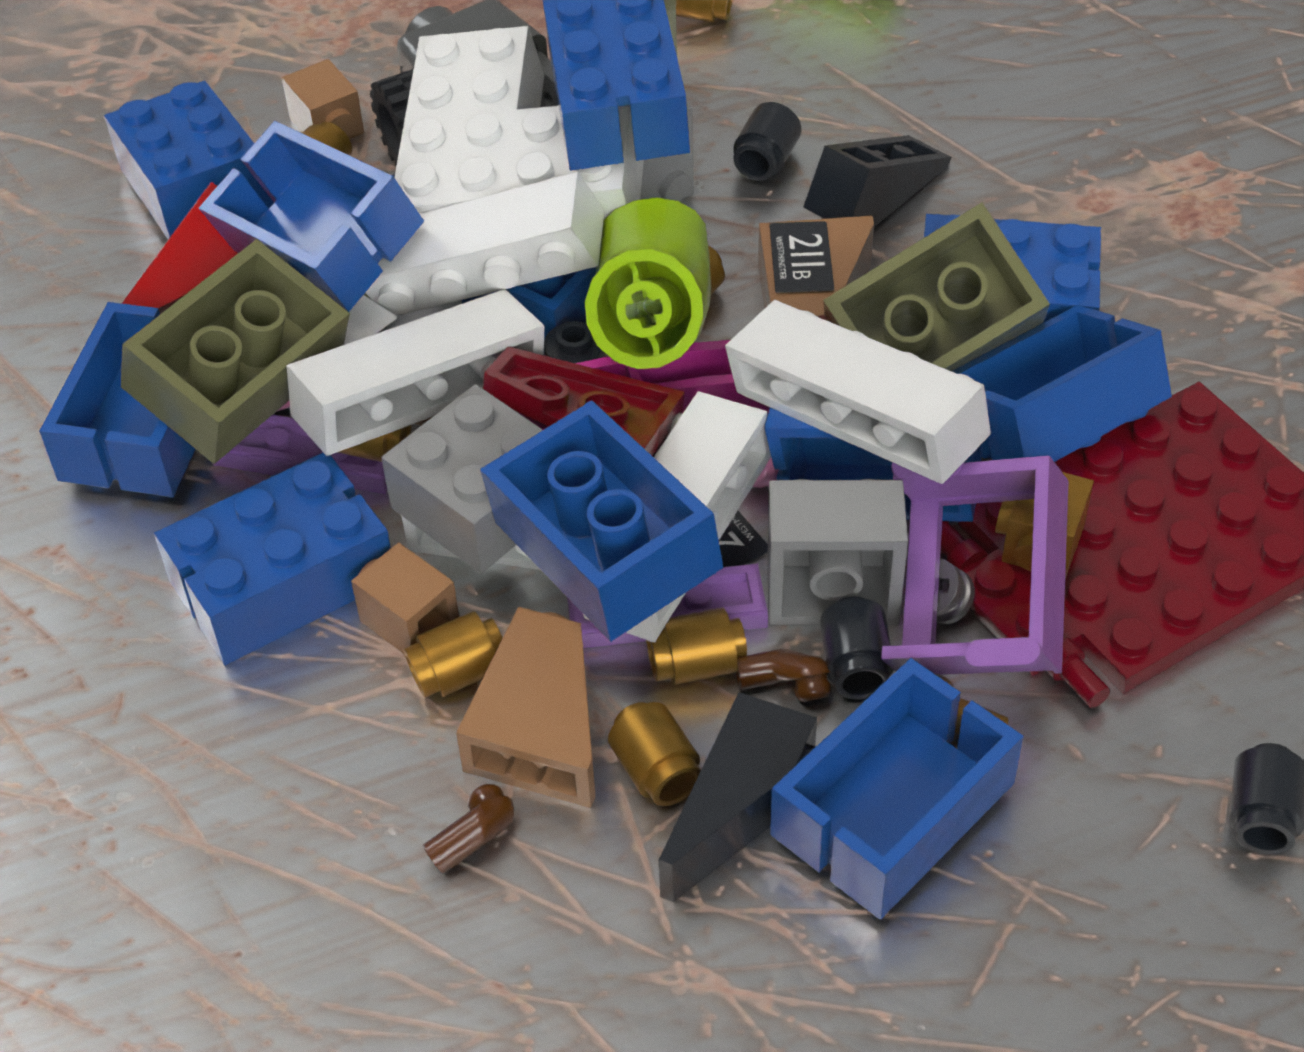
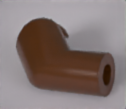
[735,648,832,702]
[423,784,515,874]

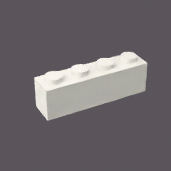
[365,172,604,316]
[286,289,544,456]
[725,300,991,484]
[583,391,771,643]

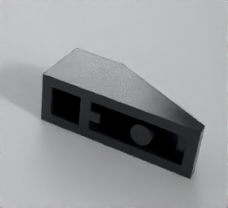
[803,135,952,226]
[658,692,817,902]

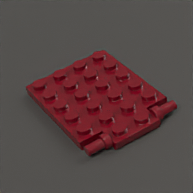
[941,381,1304,708]

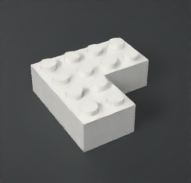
[394,26,644,220]

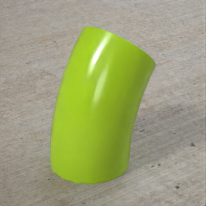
[585,198,711,369]

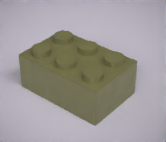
[823,202,1050,371]
[121,239,350,464]

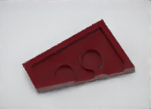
[483,346,685,456]

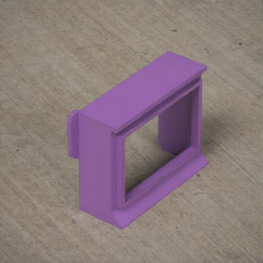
[881,456,1069,675]

